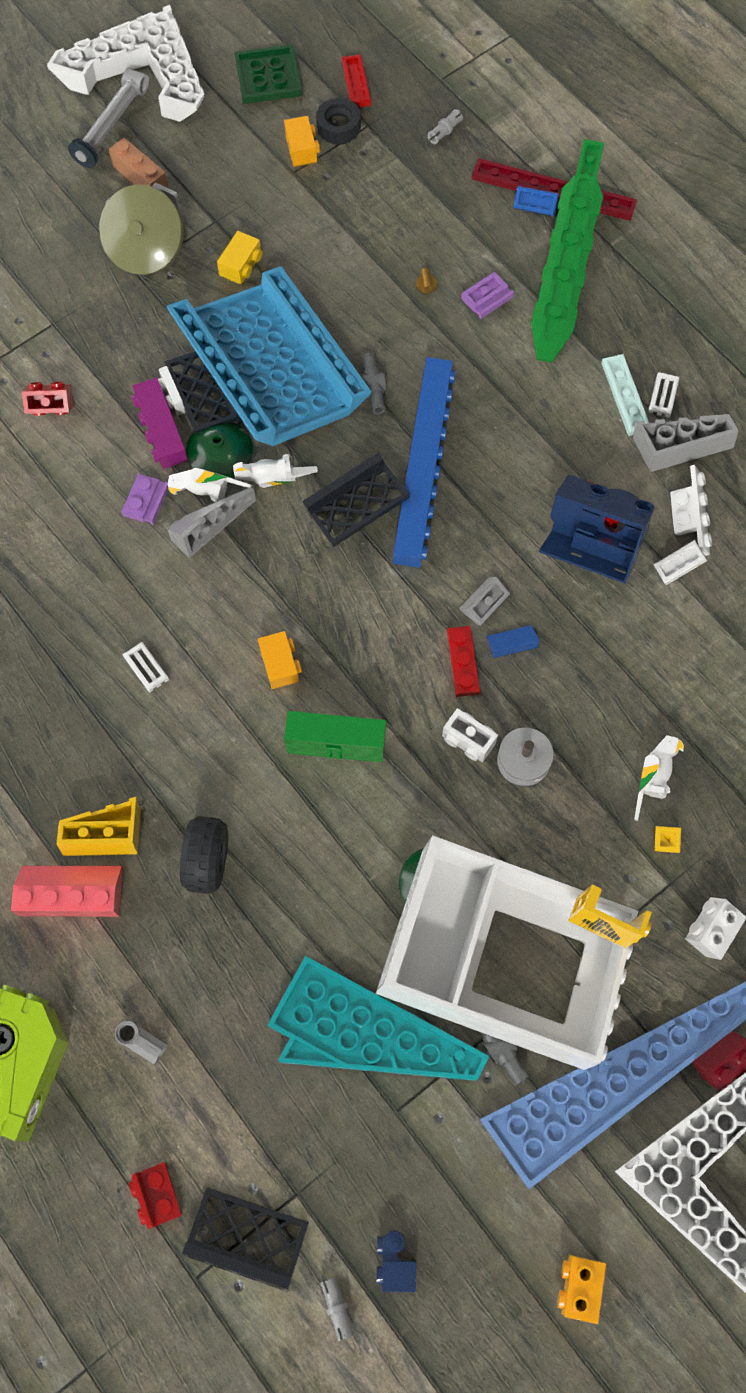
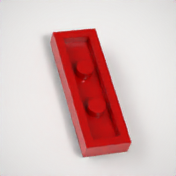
[447,626,480,697]

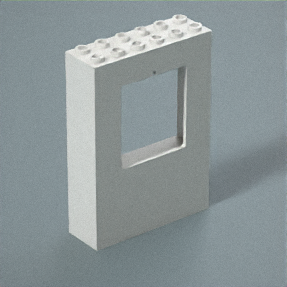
[376,835,638,1070]

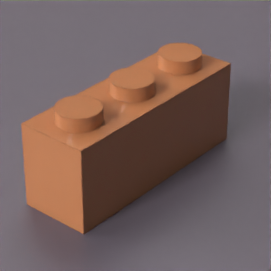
[109,138,169,189]

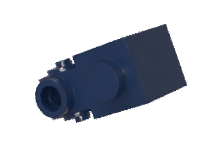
[377,1230,416,1293]

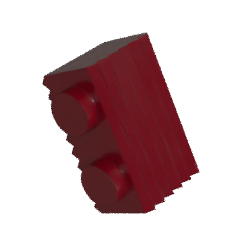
[692,1031,746,1091]

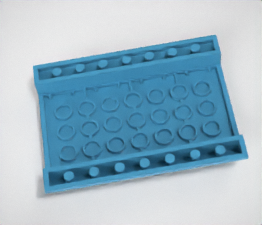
[167,266,371,446]

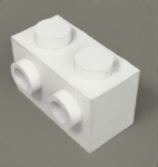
[442,708,498,763]
[685,897,746,960]

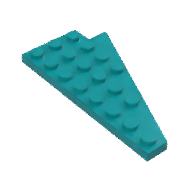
[267,956,489,1081]

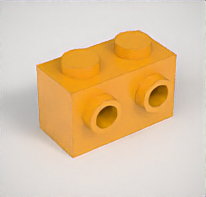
[557,1255,606,1324]

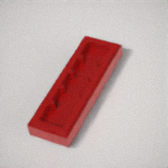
[341,54,371,107]

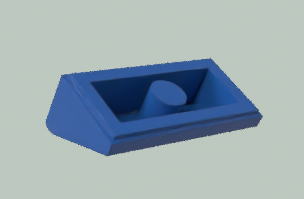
[486,625,540,658]

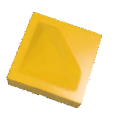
[655,826,681,853]

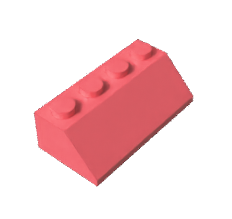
[11,866,123,917]

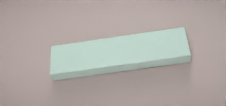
[601,354,649,436]

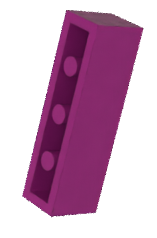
[131,378,188,469]

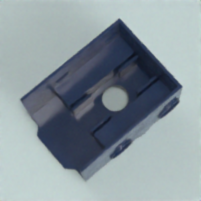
[539,474,655,584]

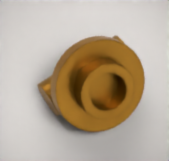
[416,268,437,294]

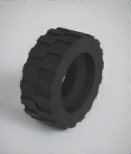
[316,98,361,145]

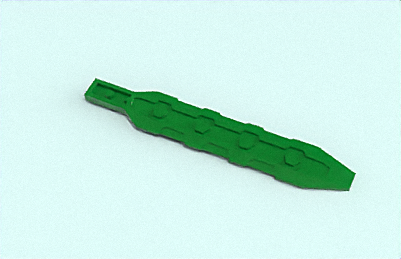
[531,139,604,363]

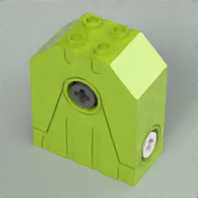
[0,984,68,1141]

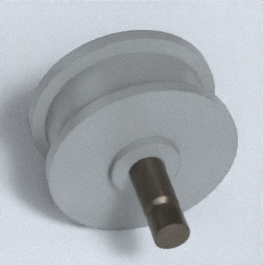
[497,728,553,786]

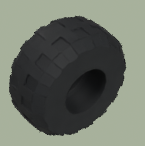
[179,816,228,894]

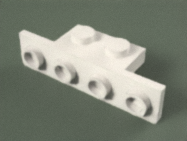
[670,465,712,556]

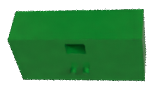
[284,711,386,763]

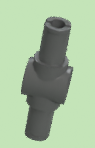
[361,353,386,414]
[481,1032,529,1086]

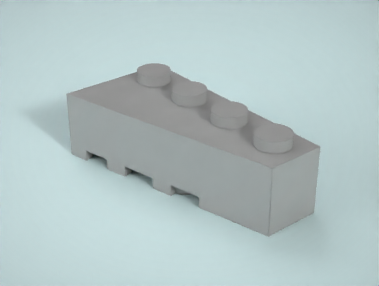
[633,414,739,472]

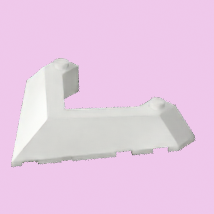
[47,5,204,121]
[615,1073,746,1293]

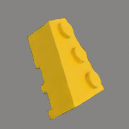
[57,797,141,856]

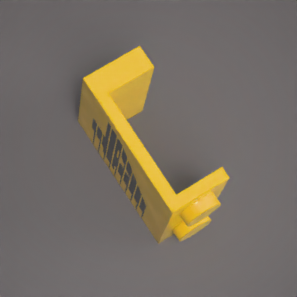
[568,884,652,948]

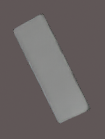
[459,577,510,626]

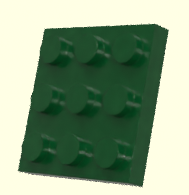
[234,44,302,104]

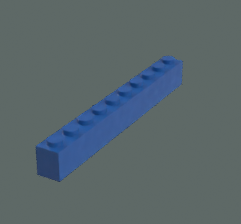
[393,357,456,568]

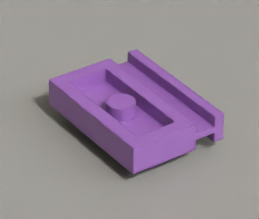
[461,272,514,319]
[121,474,169,525]

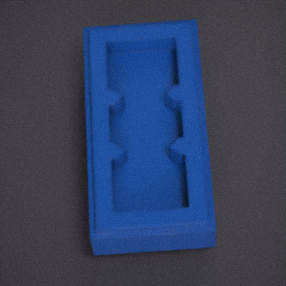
[513,186,559,216]

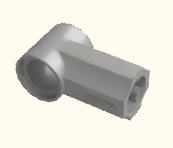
[115,1021,168,1065]

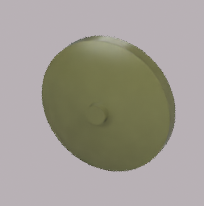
[99,185,184,275]

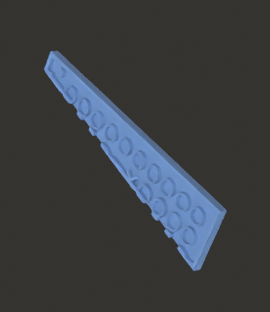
[480,982,746,1189]

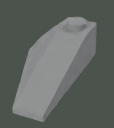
[168,487,256,558]

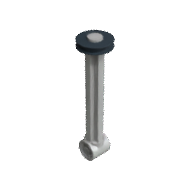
[68,68,149,168]

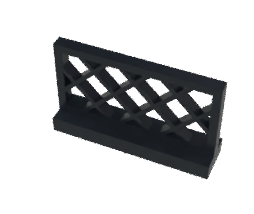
[164,351,244,434]
[302,452,410,547]
[182,1187,309,1292]

